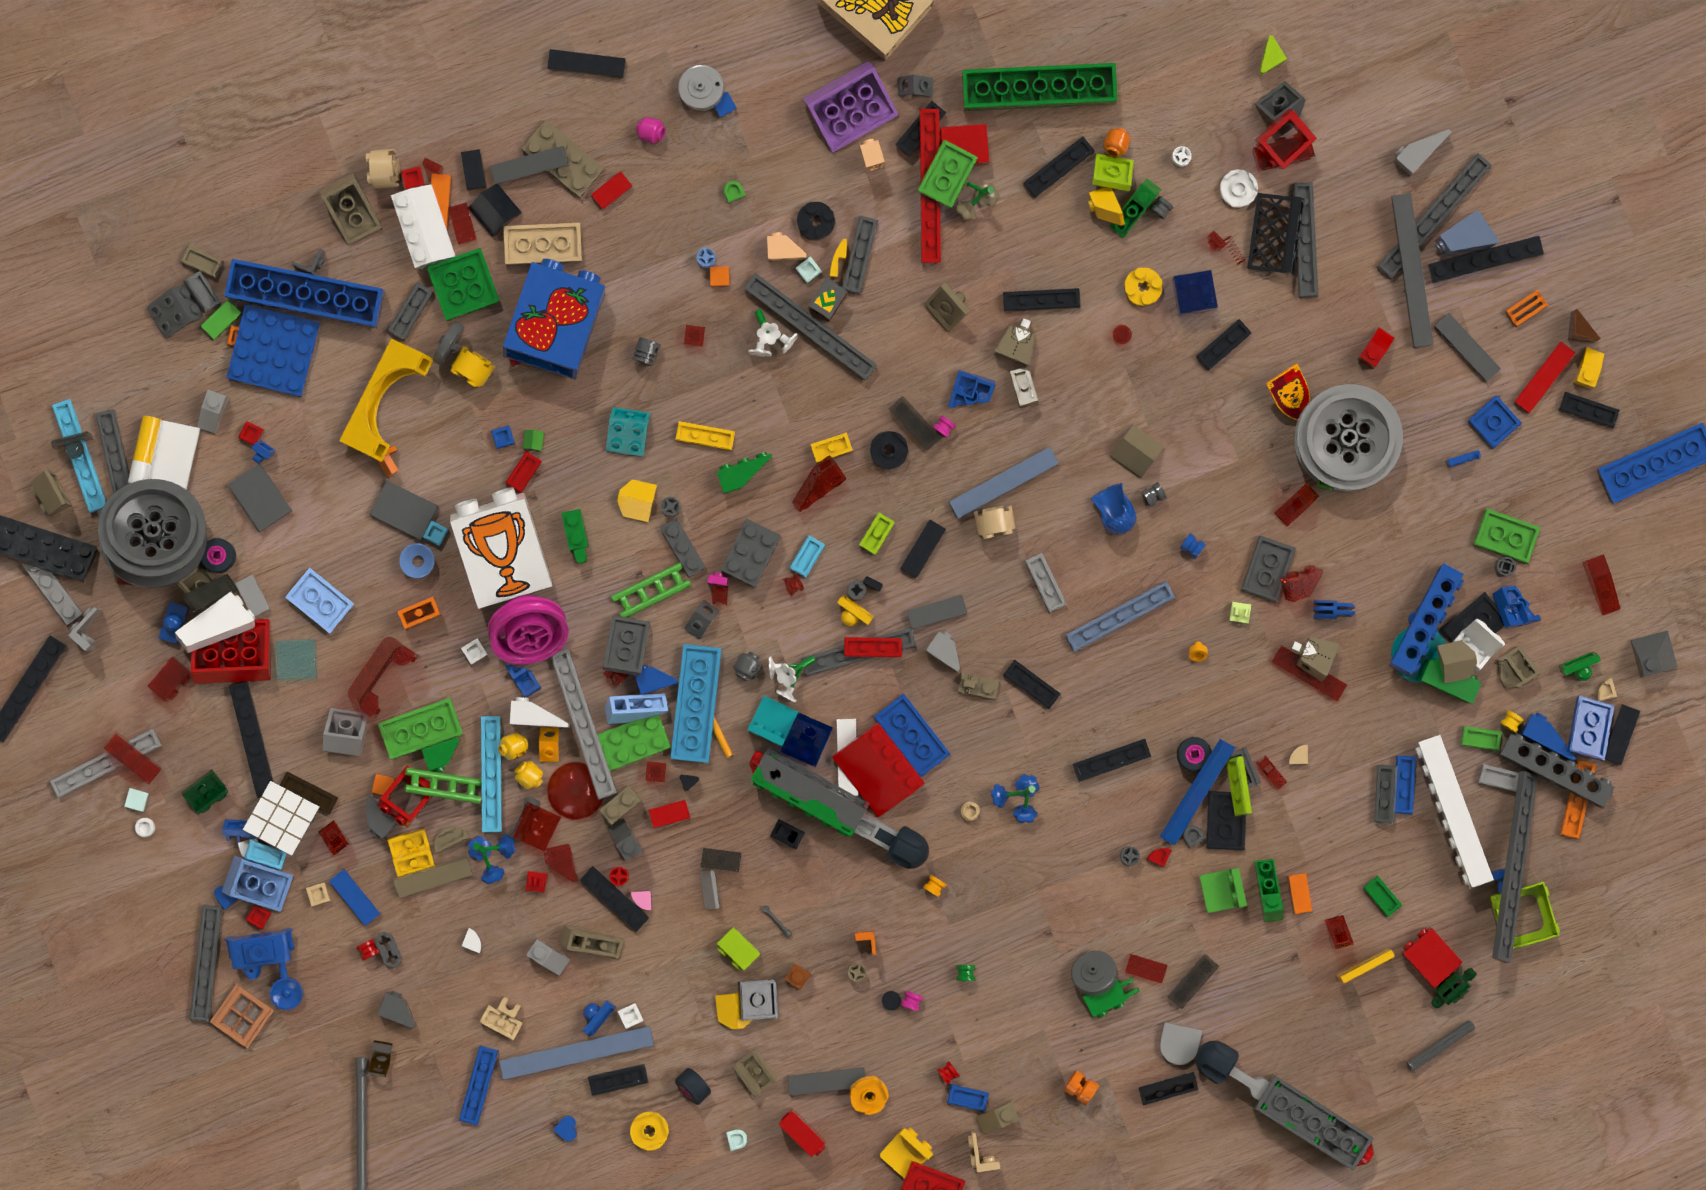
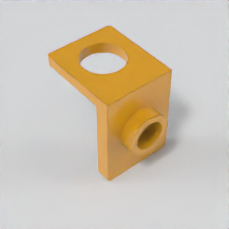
[539,727,559,762]

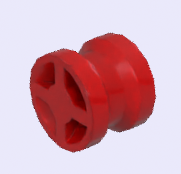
[609,867,629,886]
[356,939,380,961]
[937,1061,960,1085]

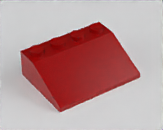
[191,619,271,684]
[832,722,925,818]

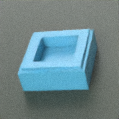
[423,520,449,546]

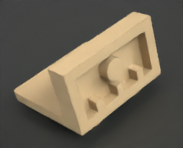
[968,1130,1000,1172]

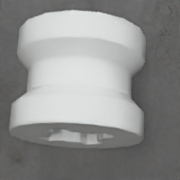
[1171,146,1192,167]

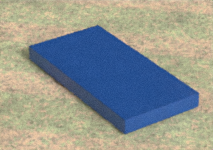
[874,694,951,777]

